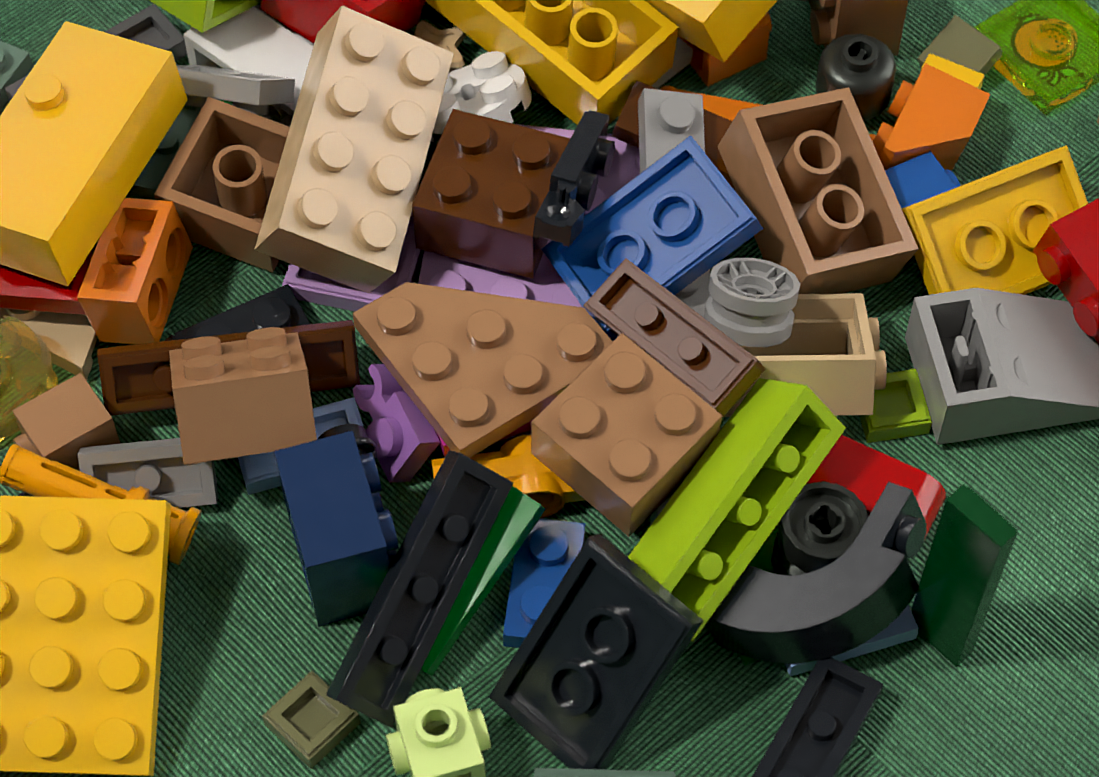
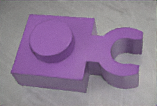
[353,364,440,483]

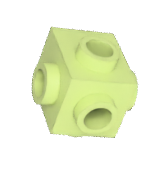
[386,687,491,777]

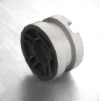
[703,258,800,347]

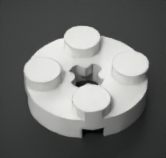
[431,51,532,142]

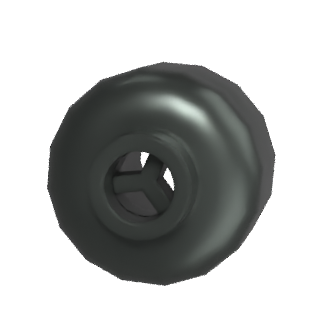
[815,34,896,121]

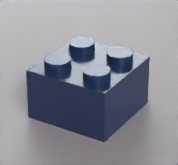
[274,431,399,627]

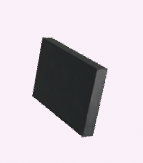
[489,534,704,770]

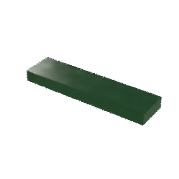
[911,484,1018,667]

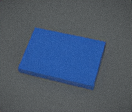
[541,135,763,341]

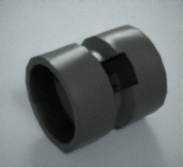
[771,481,868,575]

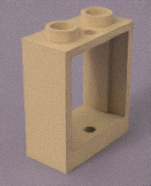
[724,293,887,417]

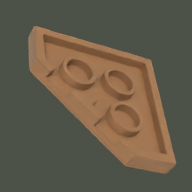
[352,282,613,458]

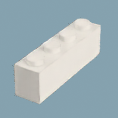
[183,5,314,127]

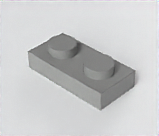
[177,65,295,115]
[78,438,218,508]

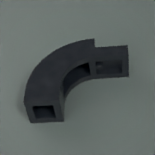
[705,482,927,664]

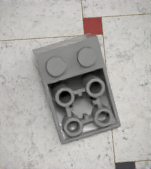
[905,288,1099,445]

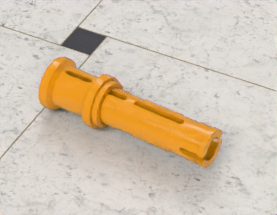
[0,444,202,565]

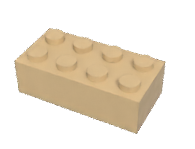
[254,6,454,293]

